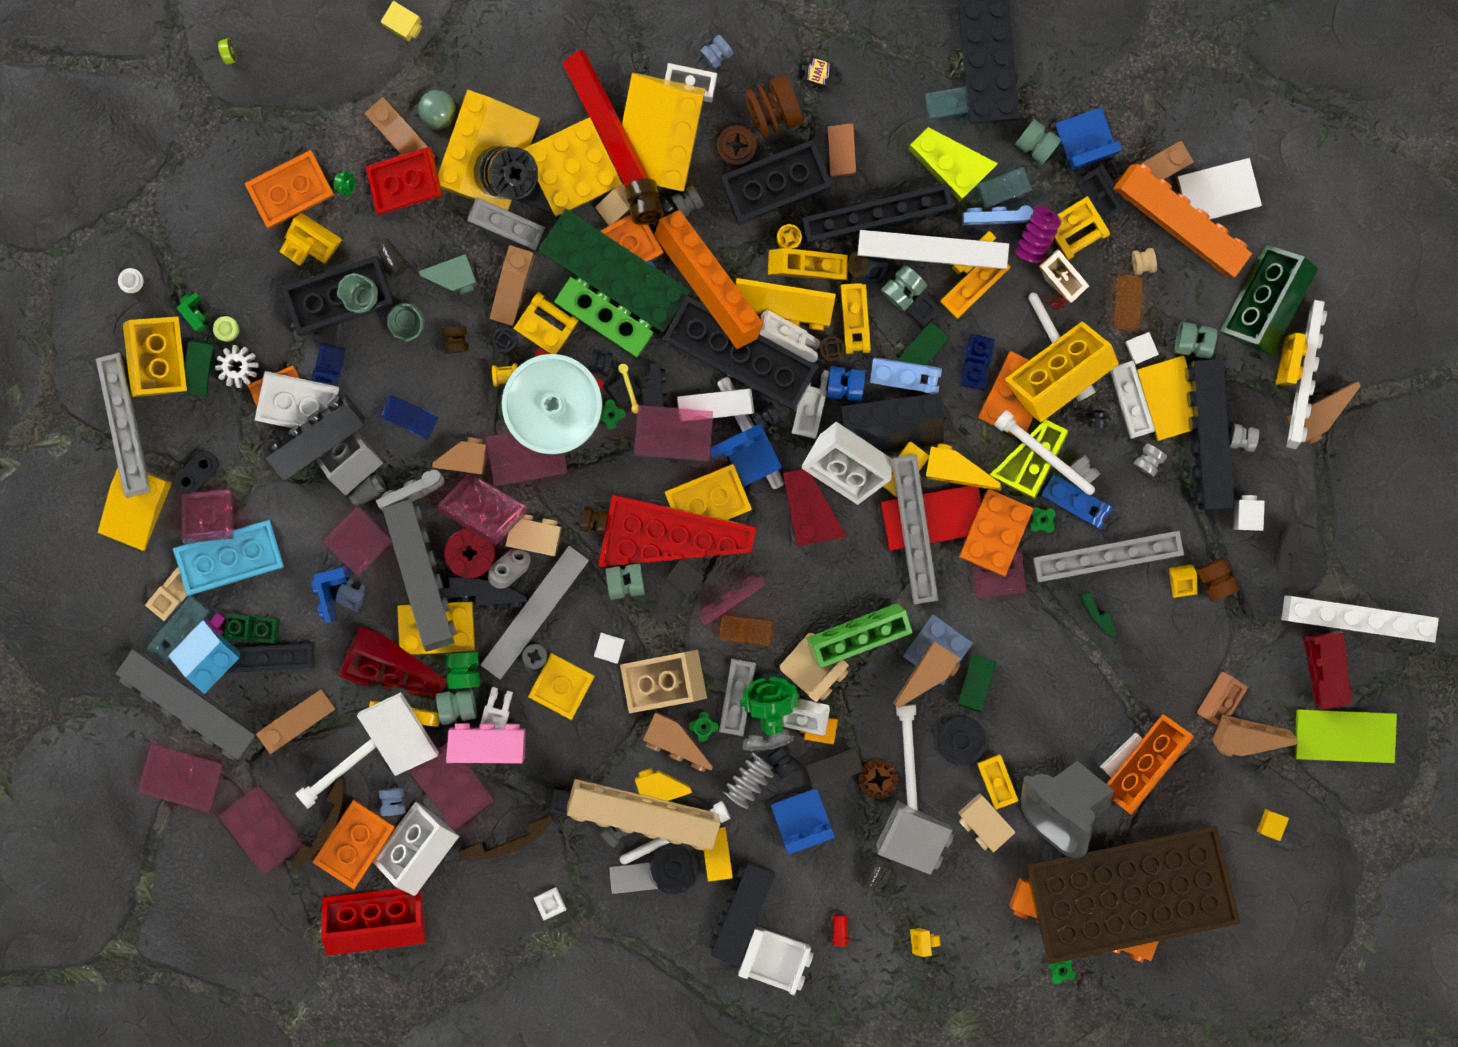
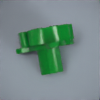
[740,677,800,736]

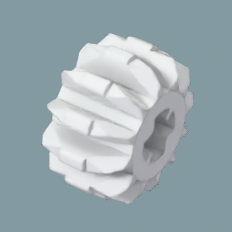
[215,345,259,388]

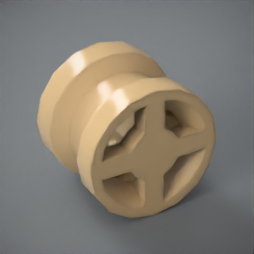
[1132,248,1157,275]

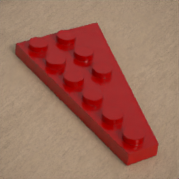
[598,494,757,567]

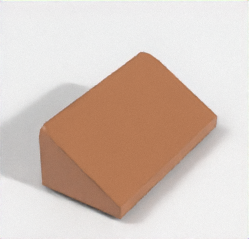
[828,123,856,176]
[1197,672,1248,726]

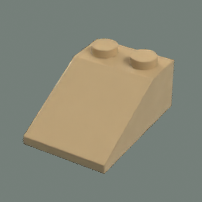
[620,650,707,713]

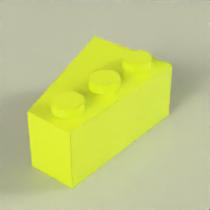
[908,127,998,202]
[990,420,1068,500]

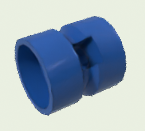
[826,366,865,402]

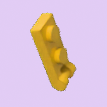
[841,283,870,354]

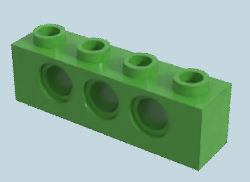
[554,277,654,359]
[806,603,913,668]

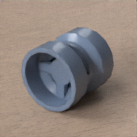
[699,35,734,70]
[379,788,406,816]

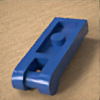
[1041,474,1113,530]

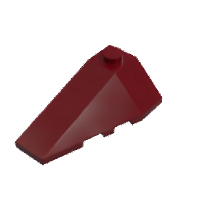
[338,626,447,698]

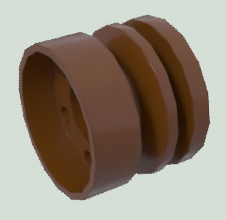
[745,74,804,139]

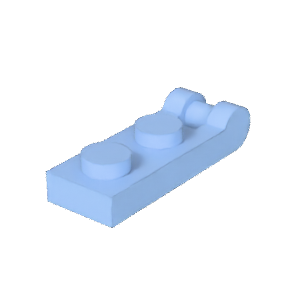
[961,205,1033,225]
[870,357,942,394]

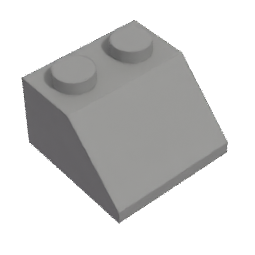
[315,431,383,495]

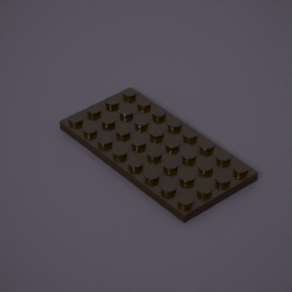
[1025,826,1241,965]

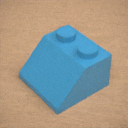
[169,619,240,694]

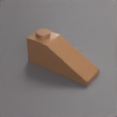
[364,97,436,158]
[1112,140,1193,202]
[489,245,535,326]
[1287,382,1361,444]
[893,641,960,708]
[256,689,336,754]
[1213,715,1298,756]

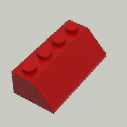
[321,888,426,956]

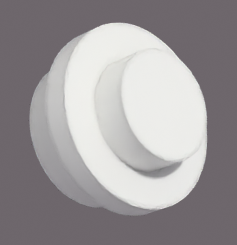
[118,268,144,293]

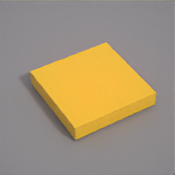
[528,653,595,720]

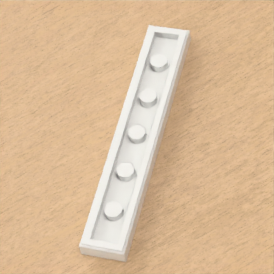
[857,230,1009,269]

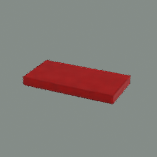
[880,486,981,551]

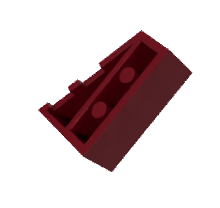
[782,469,847,546]
[1302,630,1353,710]

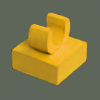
[279,230,314,266]
[910,928,940,957]

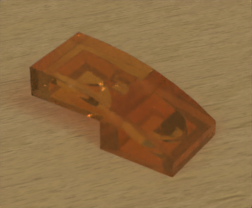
[1113,275,1143,330]
[719,615,774,646]

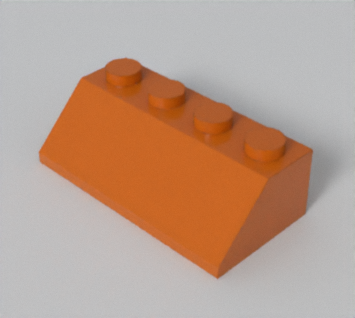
[1107,714,1194,815]

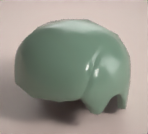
[418,89,456,131]
[337,273,378,314]
[387,303,425,342]

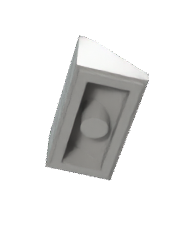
[609,862,658,894]

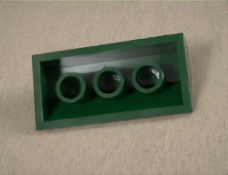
[1220,244,1318,356]

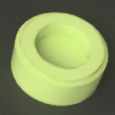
[213,316,239,342]

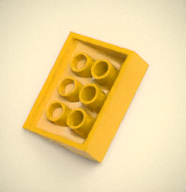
[614,72,706,192]
[438,90,540,211]

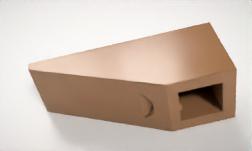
[643,711,713,772]

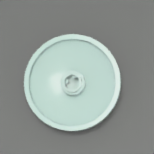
[502,354,602,454]

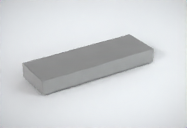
[467,198,545,250]
[719,659,756,736]

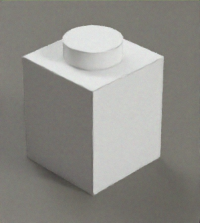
[1233,495,1264,531]

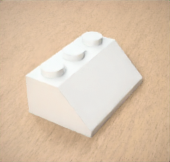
[802,422,892,505]
[373,802,459,896]

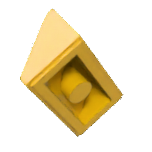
[284,213,342,265]

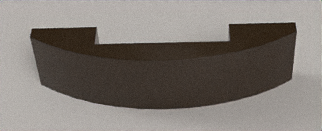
[291,776,346,868]
[458,814,554,859]

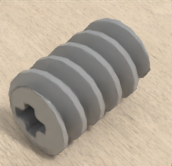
[722,752,774,809]

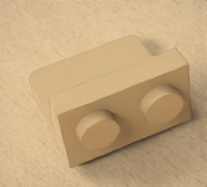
[780,633,849,702]

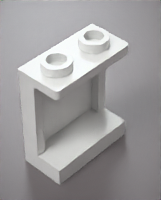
[738,925,814,995]

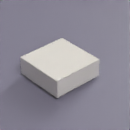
[1125,332,1159,364]
[594,633,625,664]
[534,887,567,920]

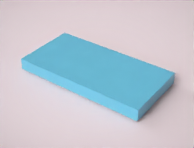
[173,520,284,596]

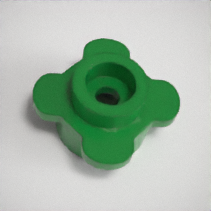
[334,170,355,197]
[600,400,626,429]
[1030,507,1056,533]
[689,712,718,742]
[1048,960,1076,984]

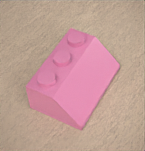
[446,723,525,763]

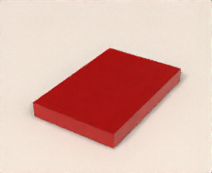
[366,147,443,215]

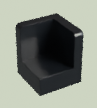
[847,247,889,285]

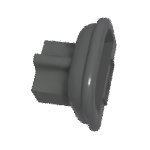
[1021,761,1114,859]

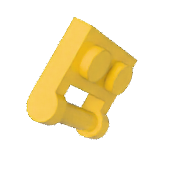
[1054,196,1110,260]
[513,292,579,354]

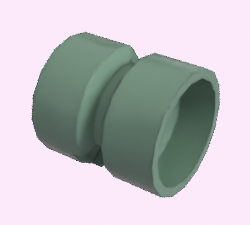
[1015,118,1062,165]
[881,264,927,312]
[1174,321,1217,360]
[606,563,645,600]
[436,688,477,725]

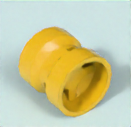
[776,224,802,249]

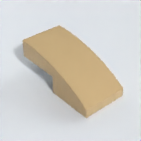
[145,567,187,621]

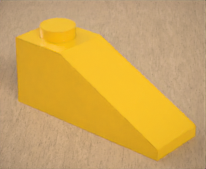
[768,248,848,280]
[926,444,1002,491]

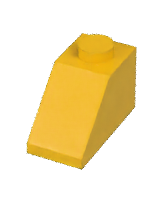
[635,768,692,801]

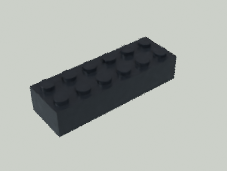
[663,295,819,412]

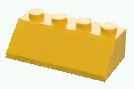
[736,278,836,331]
[1005,321,1119,422]

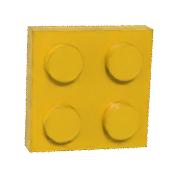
[1275,333,1308,387]

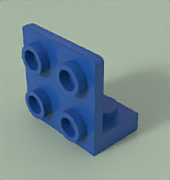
[1055,108,1122,171]
[709,424,781,486]
[311,566,352,623]
[771,788,835,855]

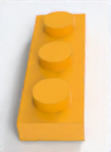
[940,263,1011,319]

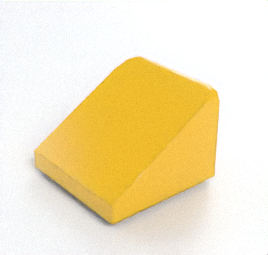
[1169,565,1198,598]
[1257,809,1289,841]

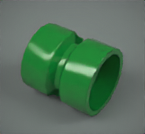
[446,651,480,689]

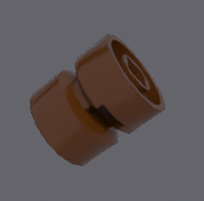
[1197,557,1240,602]

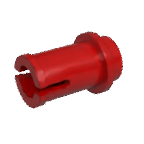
[831,915,851,947]

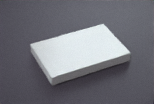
[1177,158,1262,220]
[255,371,339,428]
[357,692,439,776]

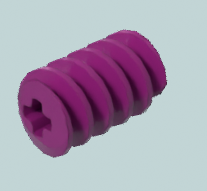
[1015,206,1062,263]

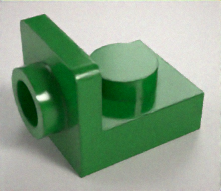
[177,292,207,333]

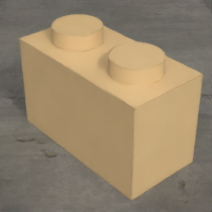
[506,513,562,556]
[958,793,1016,852]

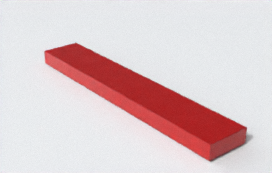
[563,50,649,187]

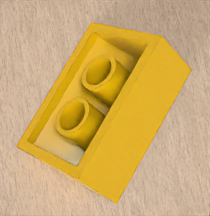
[123,317,187,397]

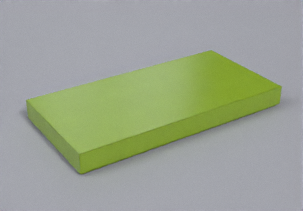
[1295,709,1397,763]

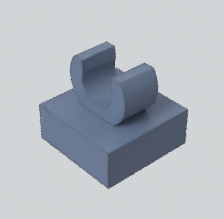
[335,579,365,612]

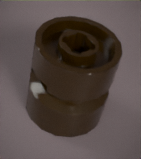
[625,178,664,225]

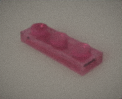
[699,575,766,626]

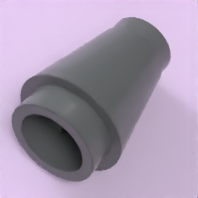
[349,474,387,506]

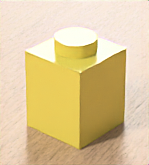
[381,1,422,42]

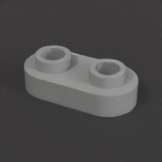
[488,548,530,588]

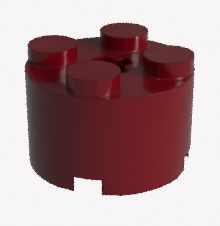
[445,528,497,578]

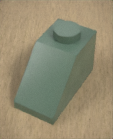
[419,254,478,295]

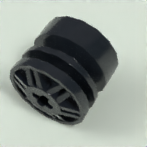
[474,146,538,200]

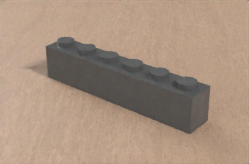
[383,499,457,652]
[115,648,258,760]

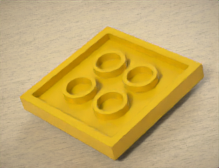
[524,117,622,217]

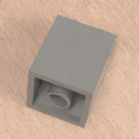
[876,801,954,875]

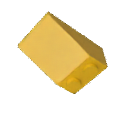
[98,468,172,551]

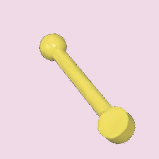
[618,364,641,414]

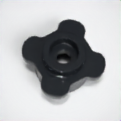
[1085,410,1111,428]

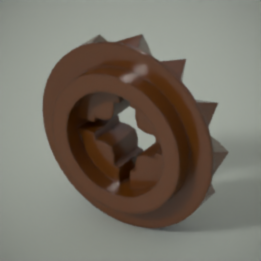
[717,125,757,165]
[859,759,898,799]

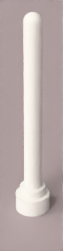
[1028,292,1096,402]
[994,410,1095,495]
[896,704,918,810]
[295,739,376,809]
[620,801,731,864]

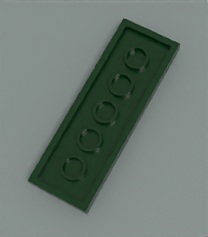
[539,208,690,333]

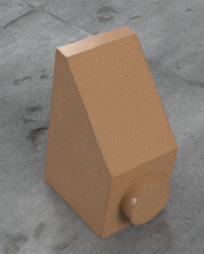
[432,437,488,475]

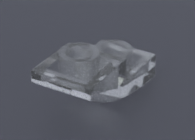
[742,729,794,751]

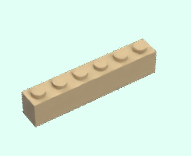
[567,779,720,850]

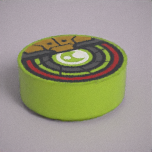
[218,38,237,65]

